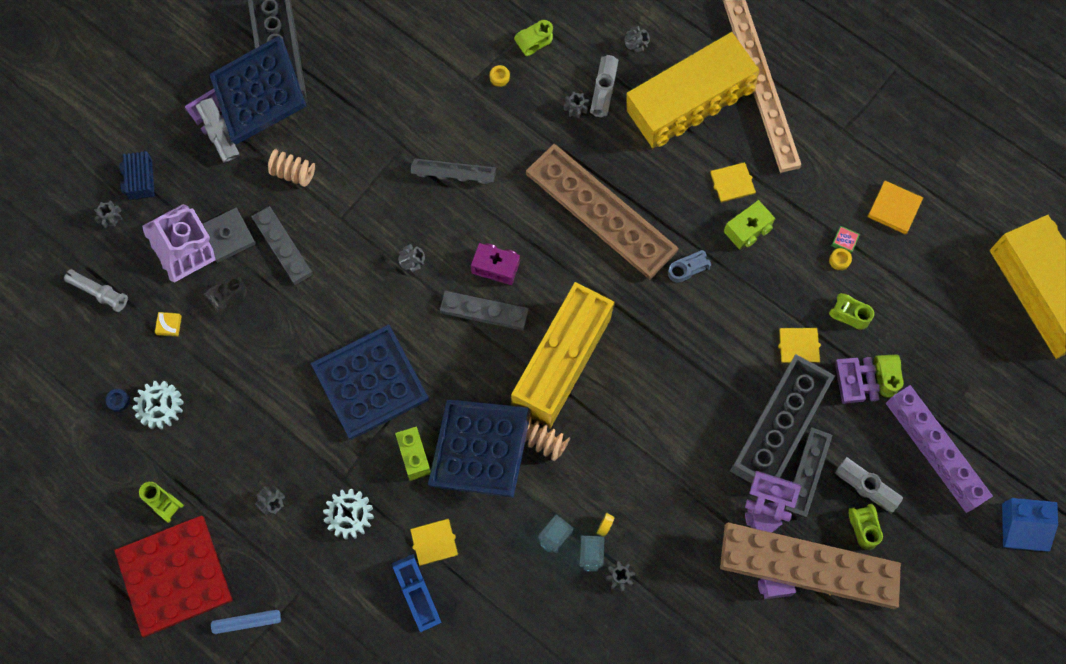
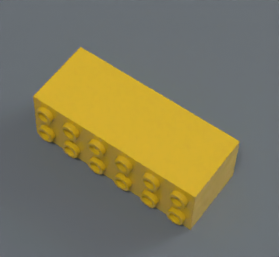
[627,32,760,148]
[989,215,1066,359]
[511,282,614,429]

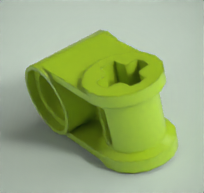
[514,20,553,56]
[829,293,874,330]
[874,355,903,398]
[139,482,184,523]
[849,504,883,550]

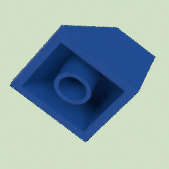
[1002,498,1058,552]

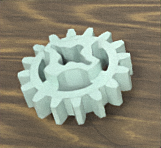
[133,381,184,429]
[323,489,374,540]

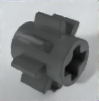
[625,26,650,53]
[564,92,589,118]
[94,201,122,228]
[398,244,425,272]
[255,486,285,515]
[606,561,635,591]

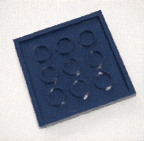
[209,36,307,145]
[311,325,429,440]
[428,400,531,498]

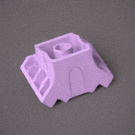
[142,204,216,282]

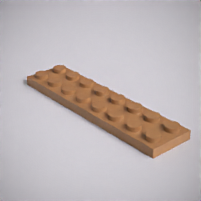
[526,144,679,280]
[720,522,901,609]

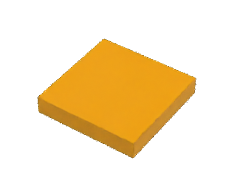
[868,181,923,234]

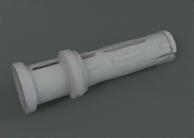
[64,269,128,312]

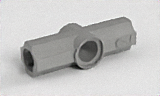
[590,55,619,117]
[196,98,240,163]
[835,457,903,514]

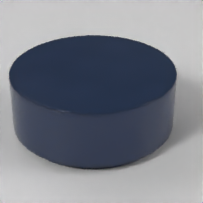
[105,389,130,412]

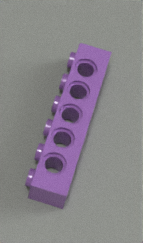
[886,385,993,513]

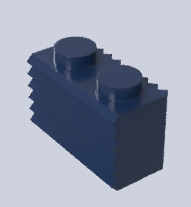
[119,151,155,200]

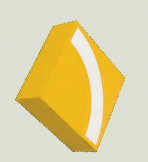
[155,312,182,336]

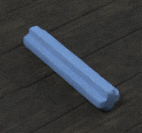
[211,610,281,634]

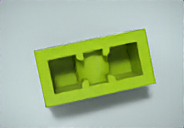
[724,200,775,250]
[395,426,431,481]

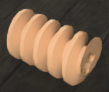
[268,149,315,187]
[525,416,570,461]

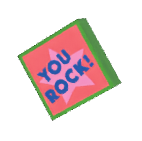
[831,226,860,254]

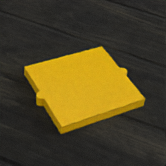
[710,162,756,202]
[778,328,821,363]
[410,519,458,566]

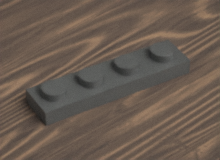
[411,159,496,184]
[251,206,313,285]
[440,291,528,331]
[784,427,833,519]

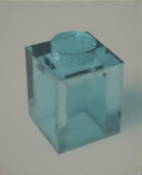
[538,514,574,553]
[579,536,604,571]

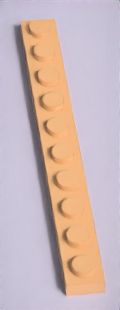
[723,0,801,173]

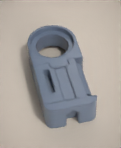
[668,250,711,283]

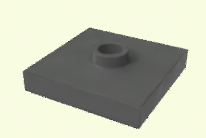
[202,207,256,263]

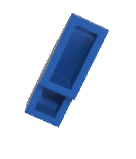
[392,554,442,632]

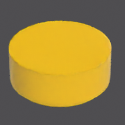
[490,65,510,87]
[829,248,852,270]
[597,513,614,537]

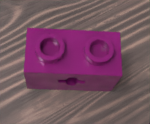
[471,243,520,285]

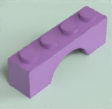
[745,502,796,600]

